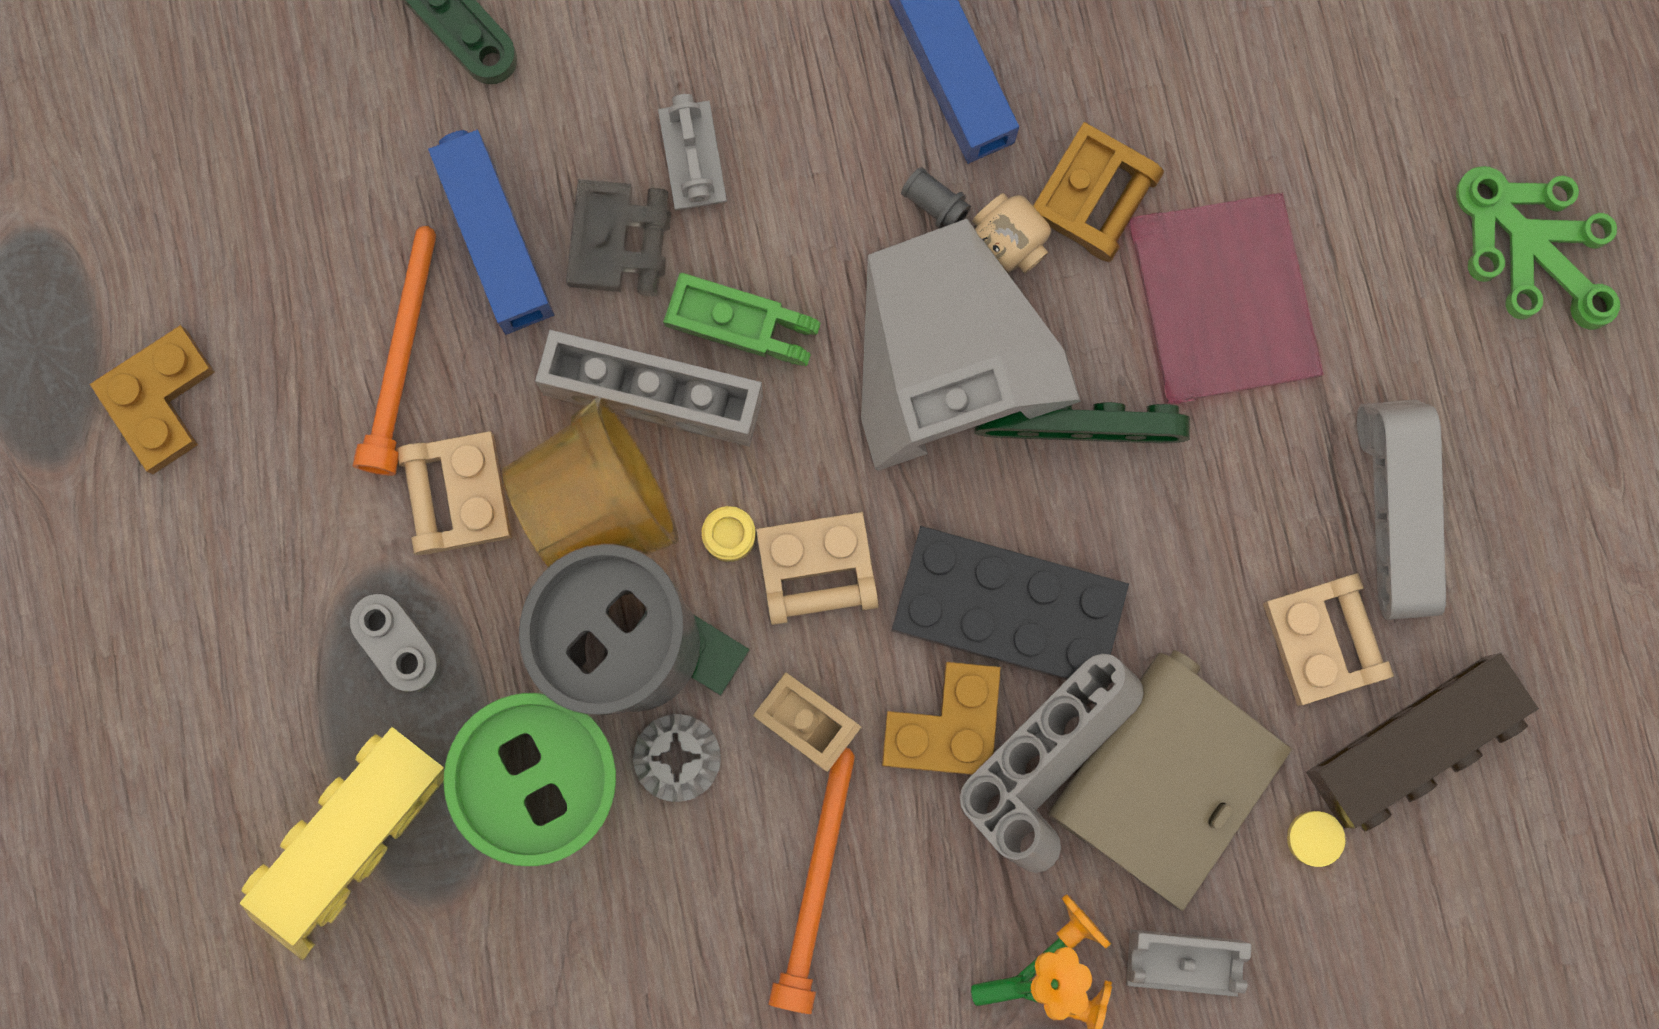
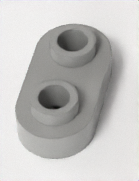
[350,594,440,693]

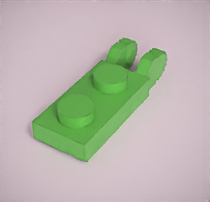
[663,273,821,366]

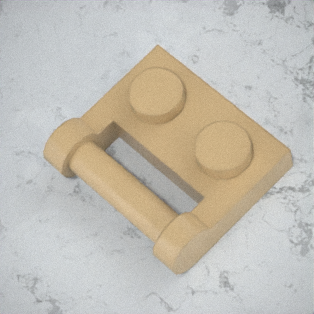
[396,431,512,555]
[756,512,878,625]
[1263,573,1394,706]

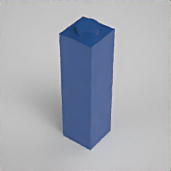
[889,0,1019,164]
[428,129,555,335]

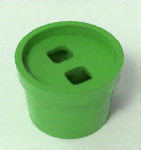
[444,693,616,866]

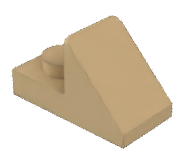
[753,673,861,772]

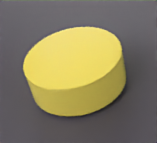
[702,506,756,562]
[1287,811,1345,867]

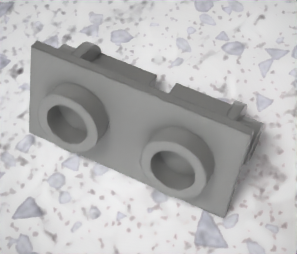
[658,94,727,211]

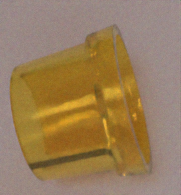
[502,397,679,567]

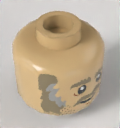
[972,193,1051,274]

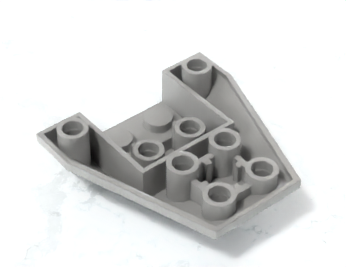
[861,219,1081,471]

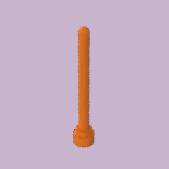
[352,226,436,476]
[768,747,855,1014]

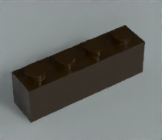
[1306,653,1539,832]

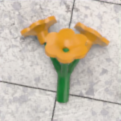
[971,894,1112,1029]

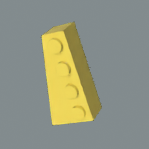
[240,727,444,961]

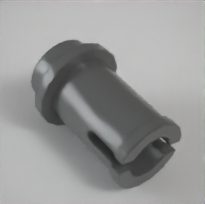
[901,167,971,229]

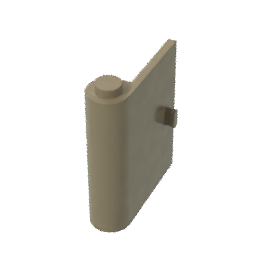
[1047,650,1292,912]

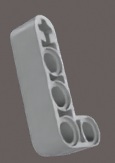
[1357,399,1446,620]
[960,654,1144,873]

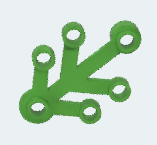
[1456,166,1620,330]

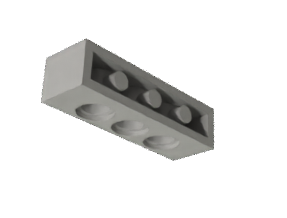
[535,330,763,447]

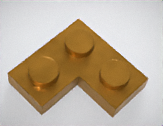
[90,325,215,475]
[882,662,1001,775]

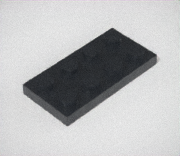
[891,526,1129,680]

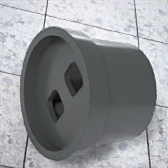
[519,544,700,715]

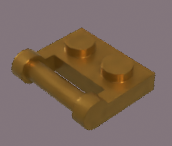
[1033,122,1164,262]

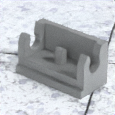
[1126,929,1251,997]

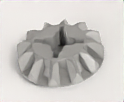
[632,714,721,802]

